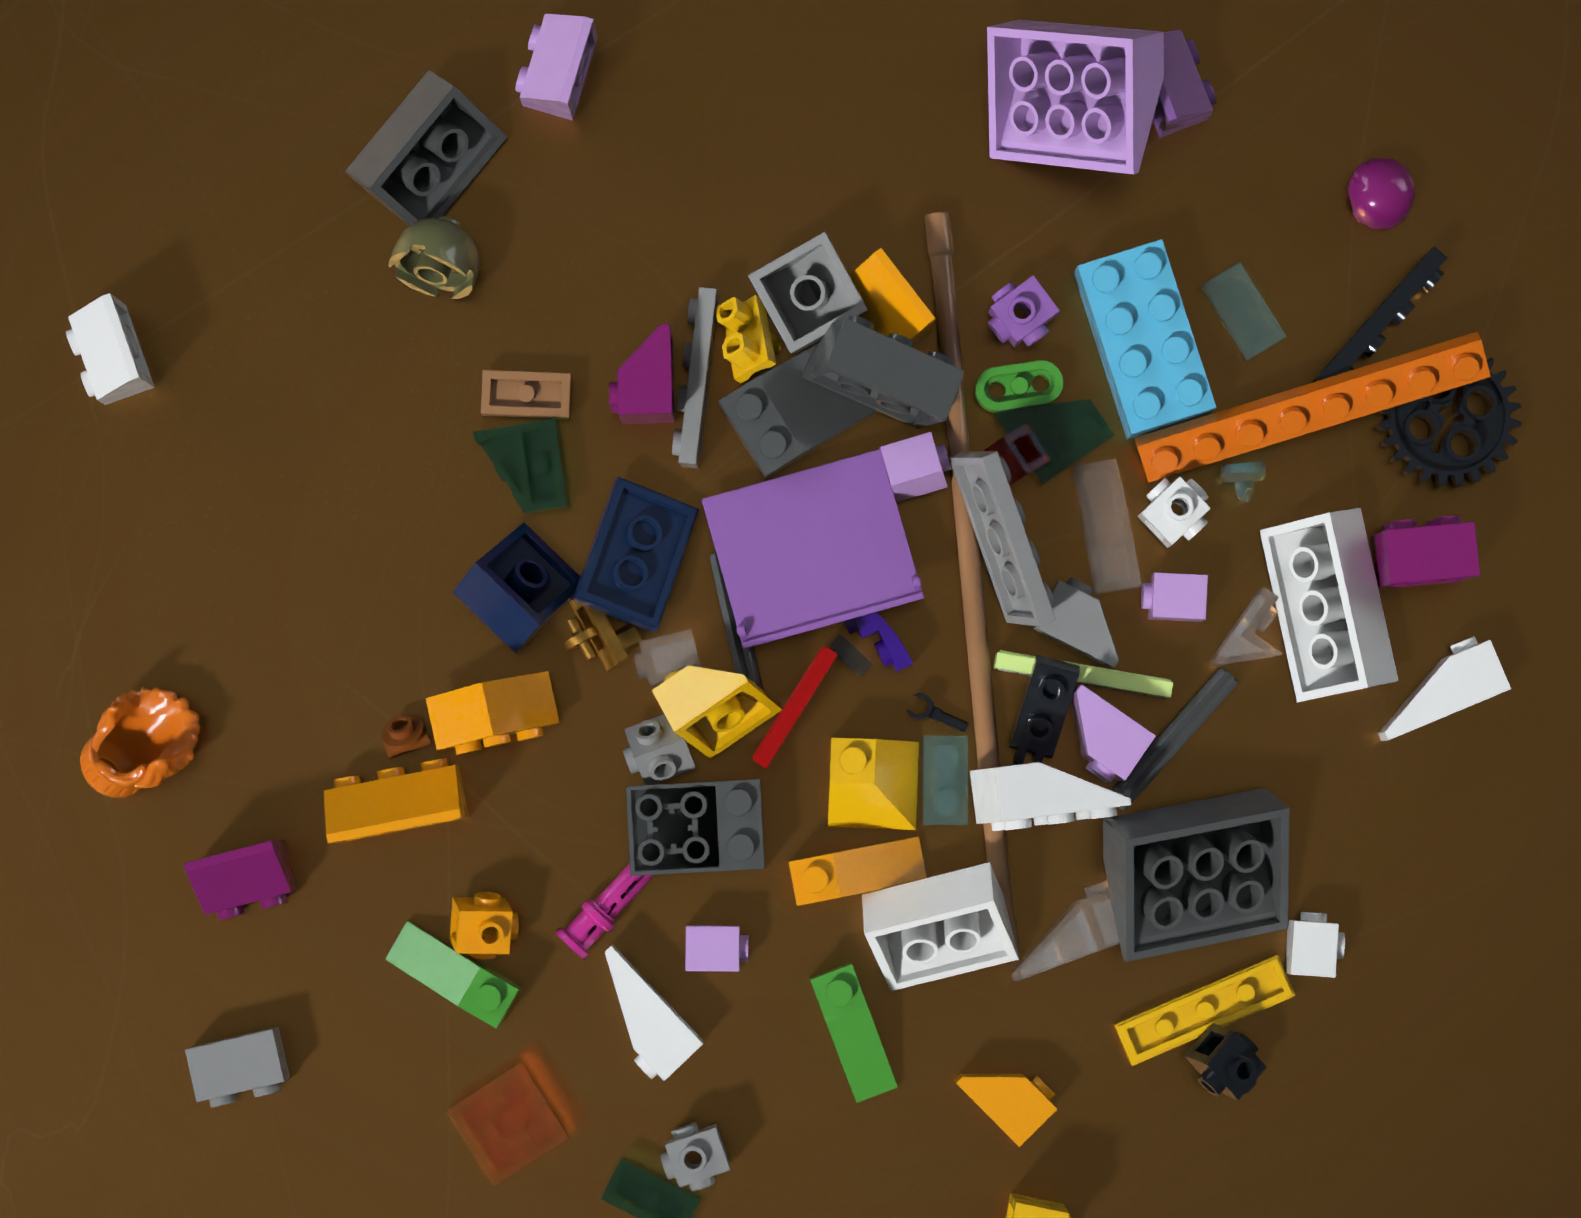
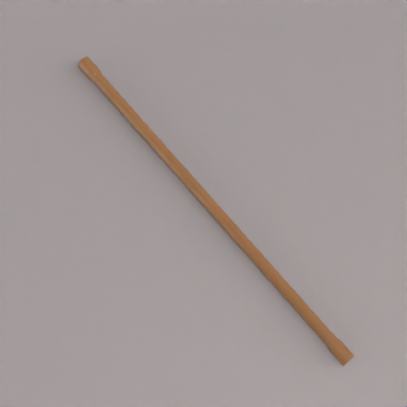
[924,212,1020,960]

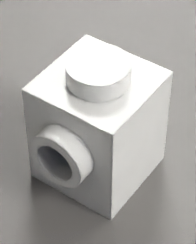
[1285,912,1345,978]

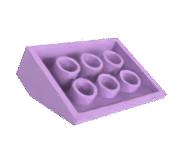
[987,20,1164,174]

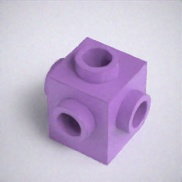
[988,275,1060,348]

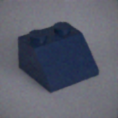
[452,522,581,653]

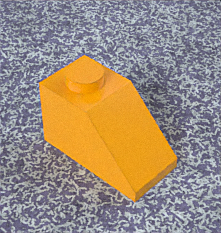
[954,1074,1057,1147]

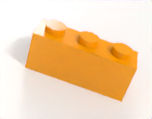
[324,758,469,843]

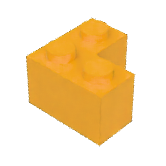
[426,671,560,755]

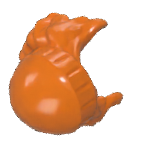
[80,687,201,798]

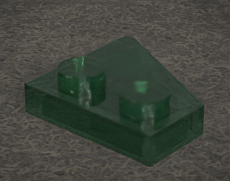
[993,399,1115,486]
[473,418,571,514]

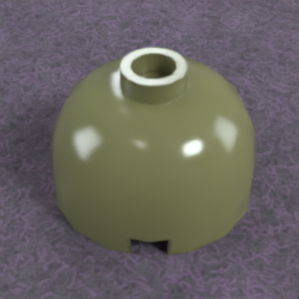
[388,216,480,299]

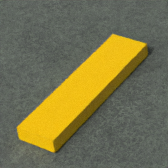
[1114,954,1295,1066]

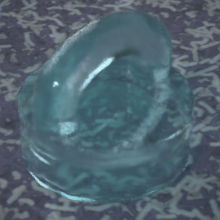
[1221,461,1266,503]

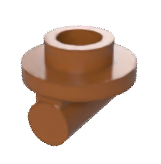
[381,715,432,758]

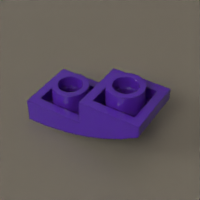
[844,612,913,672]

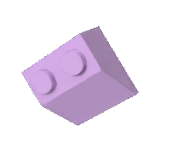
[515,14,598,121]
[1071,684,1156,783]

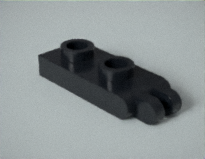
[1009,655,1080,765]

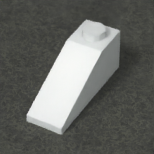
[1378,636,1511,741]
[605,945,704,1081]

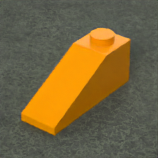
[788,836,927,906]

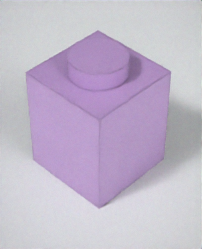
[880,432,952,502]
[1141,572,1208,622]
[685,925,749,972]

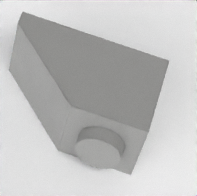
[1032,577,1119,669]

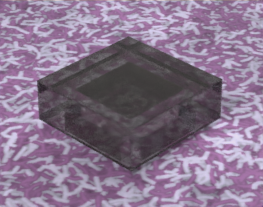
[829,634,873,677]

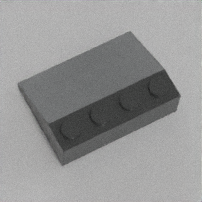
[1103,788,1290,962]

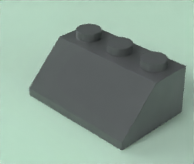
[345,70,507,226]
[800,315,965,429]

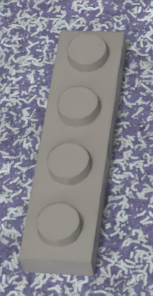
[672,287,720,469]

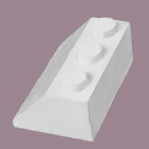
[862,862,1019,991]

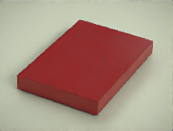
[752,646,838,770]

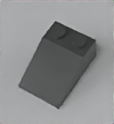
[719,343,877,481]

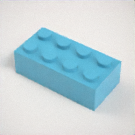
[1073,239,1217,439]

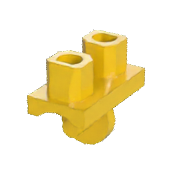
[715,295,781,384]

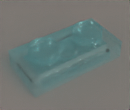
[923,736,968,825]

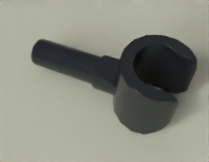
[907,693,969,732]

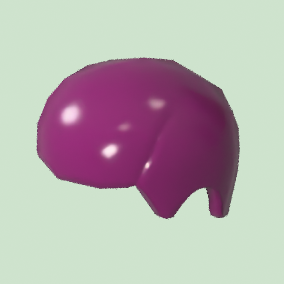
[1348,158,1415,229]

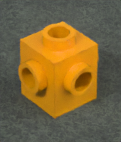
[449,892,519,960]

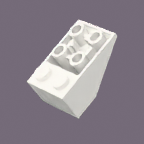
[970,762,1131,831]

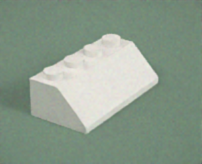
[1259,508,1399,702]

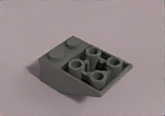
[626,779,766,876]

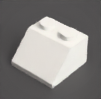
[66,293,155,405]

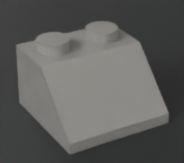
[748,232,869,354]

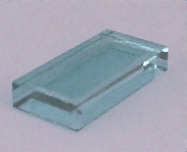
[1201,262,1286,361]

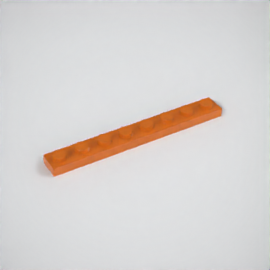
[1134,331,1491,483]

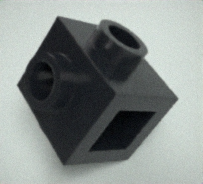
[1184,1023,1267,1100]

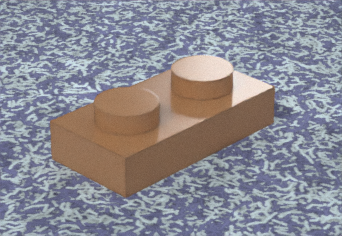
[481,370,572,419]

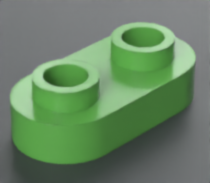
[975,360,1063,413]

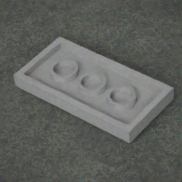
[949,451,1056,627]

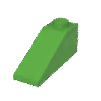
[385,921,523,1029]
[810,962,898,1103]

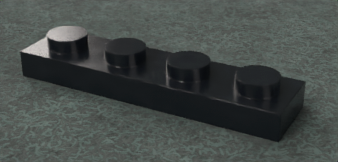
[1311,246,1448,383]

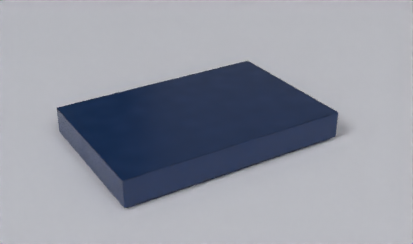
[572,477,699,633]

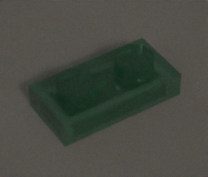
[601,1157,701,1218]

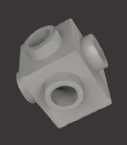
[622,714,696,785]
[660,1123,731,1191]

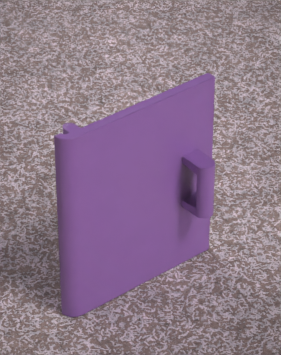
[701,449,924,649]

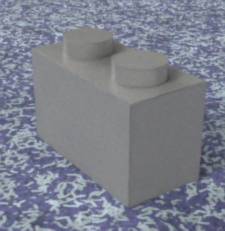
[185,1026,290,1107]

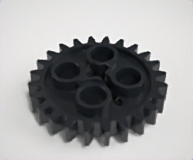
[1376,358,1522,488]

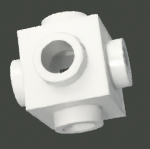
[1137,476,1211,548]

